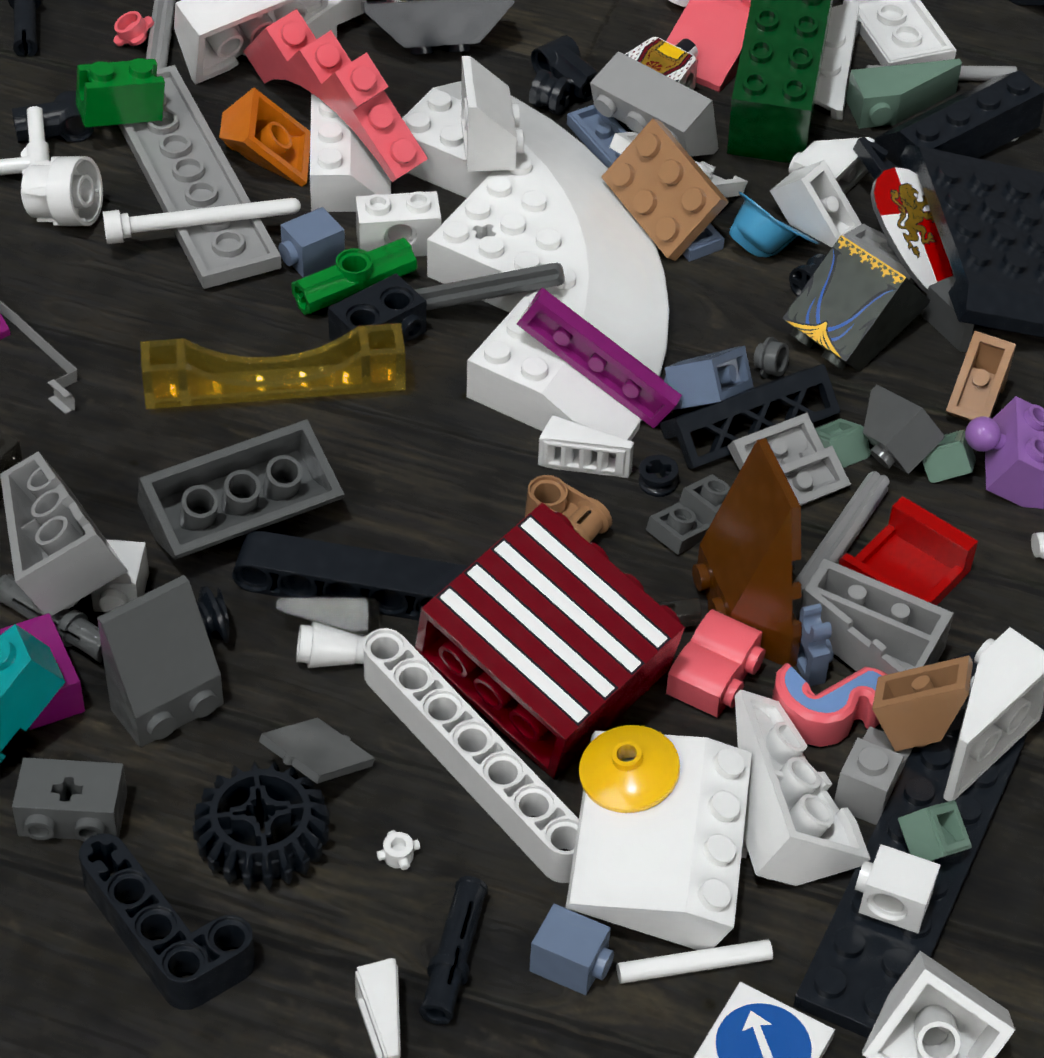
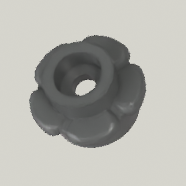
[754,337,789,378]

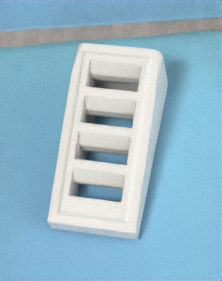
[538,415,634,478]
[355,958,401,1058]

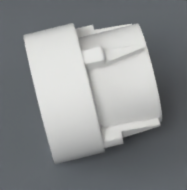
[21,156,103,226]

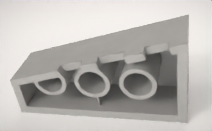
[0,451,128,616]

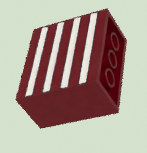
[415,502,685,779]

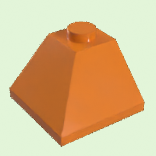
[219,87,311,187]

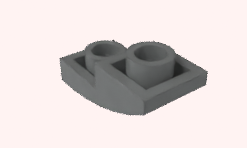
[646,474,731,555]

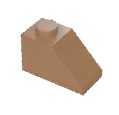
[872,655,973,751]

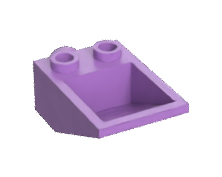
[965,396,1044,509]

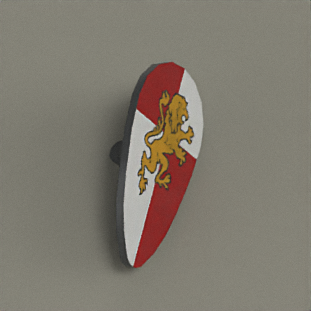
[870,167,953,294]

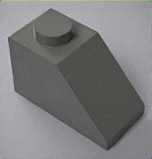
[863,385,945,474]

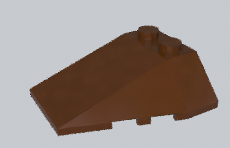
[692,438,802,667]

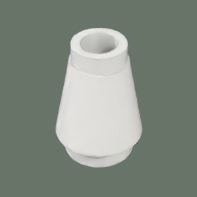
[296,621,366,668]

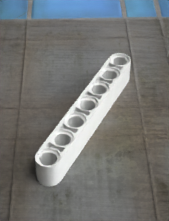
[363,628,579,883]

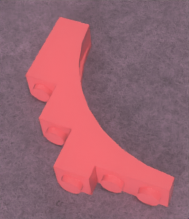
[243,9,428,182]

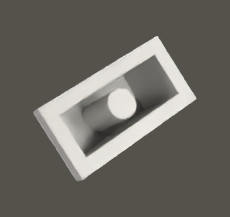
[789,137,875,194]
[770,160,861,247]

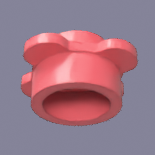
[113,11,154,46]

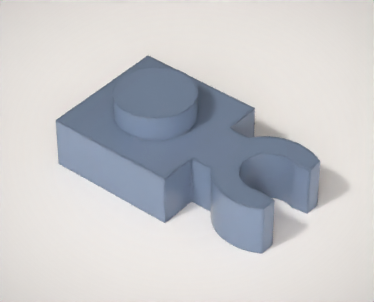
[796,603,833,686]

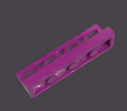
[517,287,682,428]

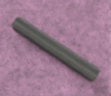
[415,262,565,311]

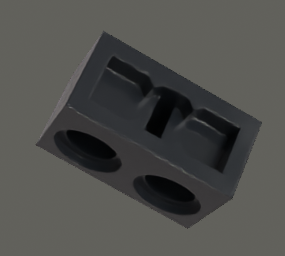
[328,273,427,366]

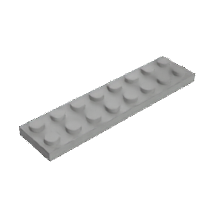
[118,65,282,289]

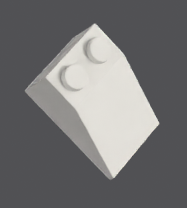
[943,627,1044,801]

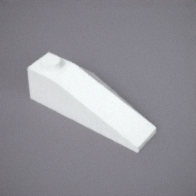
[174,0,328,85]
[735,689,870,886]

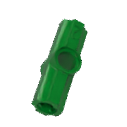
[291,238,417,315]

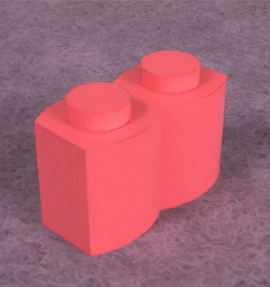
[666,609,766,717]

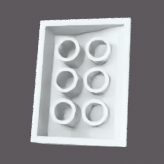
[566,731,752,950]

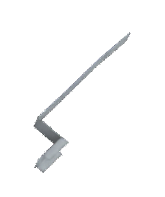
[0,301,77,414]

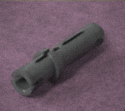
[0,574,103,663]

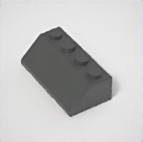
[137,419,345,560]

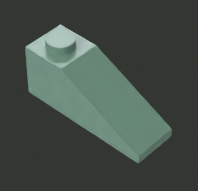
[846,59,962,129]

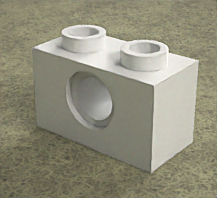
[356,191,441,257]

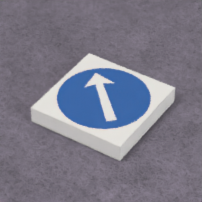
[694,982,835,1058]

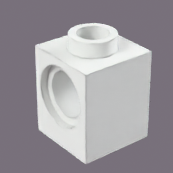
[855,844,940,933]

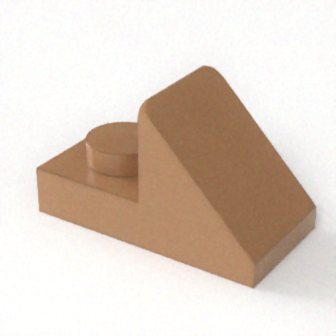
[946,331,1016,421]

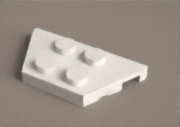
[815,1,859,121]

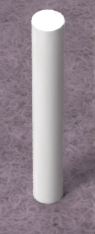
[616,939,773,984]

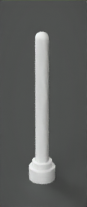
[103,198,301,244]

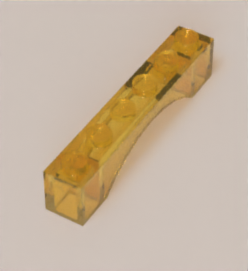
[140,323,406,409]

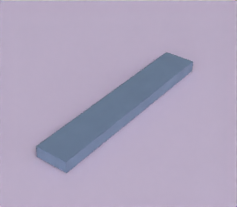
[567,105,724,262]

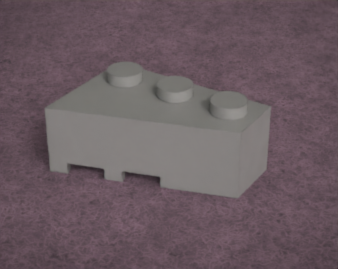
[799,558,954,674]

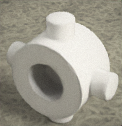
[377,830,420,870]

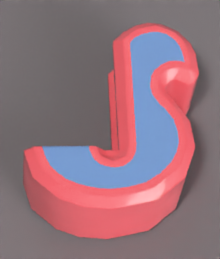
[772,663,888,747]

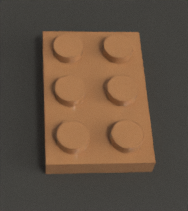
[601,118,729,261]

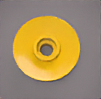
[579,725,680,813]

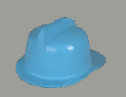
[729,192,819,257]

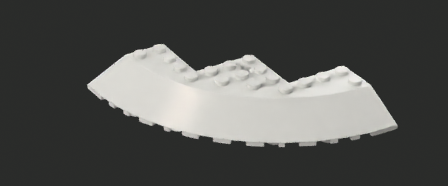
[402,81,670,459]

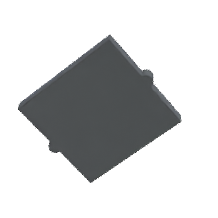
[259,717,375,784]

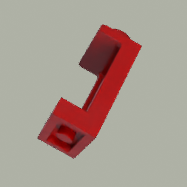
[839,496,978,605]

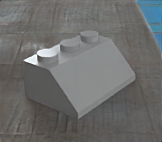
[590,51,719,156]

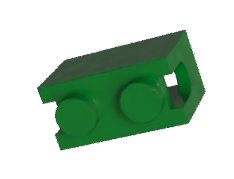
[76,58,165,127]

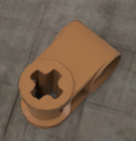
[525,475,612,543]

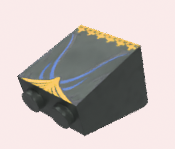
[783,235,930,372]

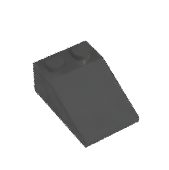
[97,575,224,748]

